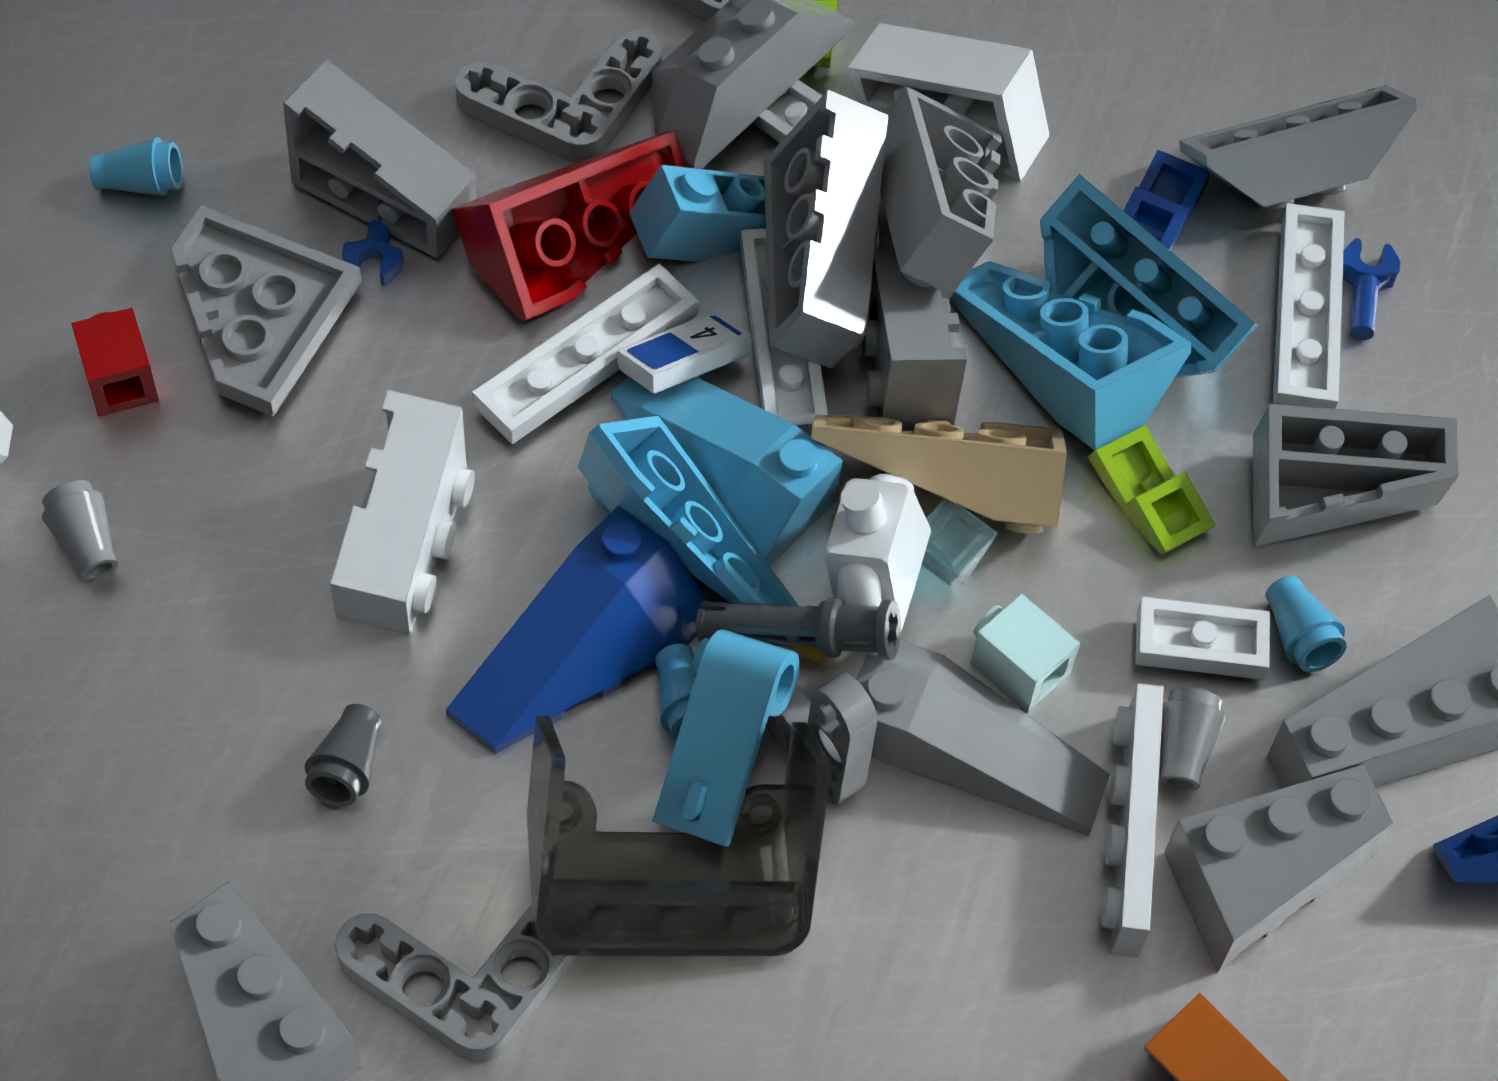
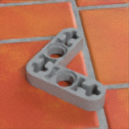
[455,30,662,163]
[766,673,878,805]
[335,884,595,1062]

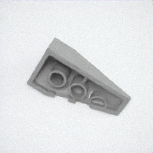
[856,640,1110,836]

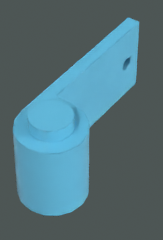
[652,629,800,846]

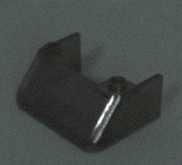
[527,715,832,956]

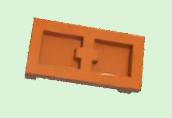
[1144,993,1289,1081]

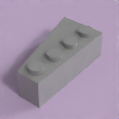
[880,86,1002,295]
[764,90,888,369]
[1267,595,1498,788]

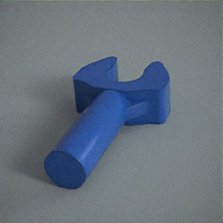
[342,199,404,286]
[1343,238,1400,340]

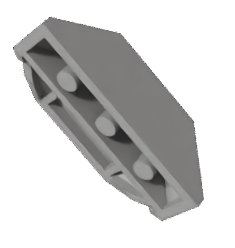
[652,0,855,169]
[1179,85,1417,209]

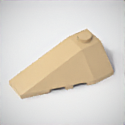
[811,415,1067,534]

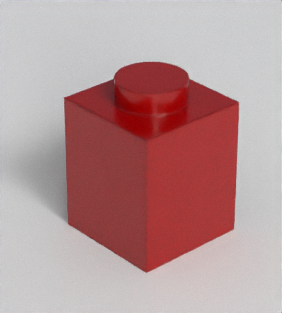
[71,307,159,417]

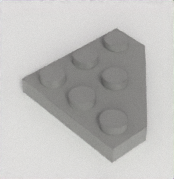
[170,205,362,417]

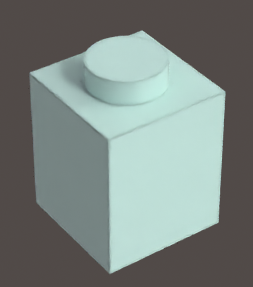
[970,593,1080,713]

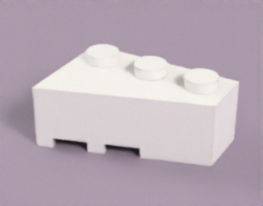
[848,23,1050,182]
[330,390,475,634]

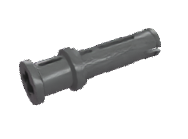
[696,597,901,660]

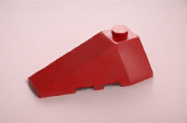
[451,130,687,320]

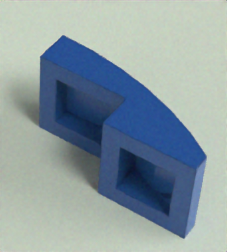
[1123,150,1210,251]

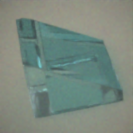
[921,499,998,586]

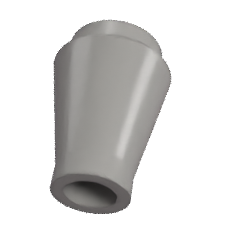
[42,480,118,580]
[1160,687,1226,790]

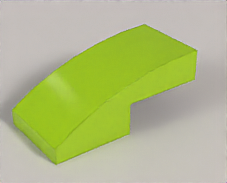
[1088,425,1217,555]

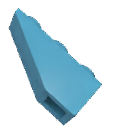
[629,165,766,262]

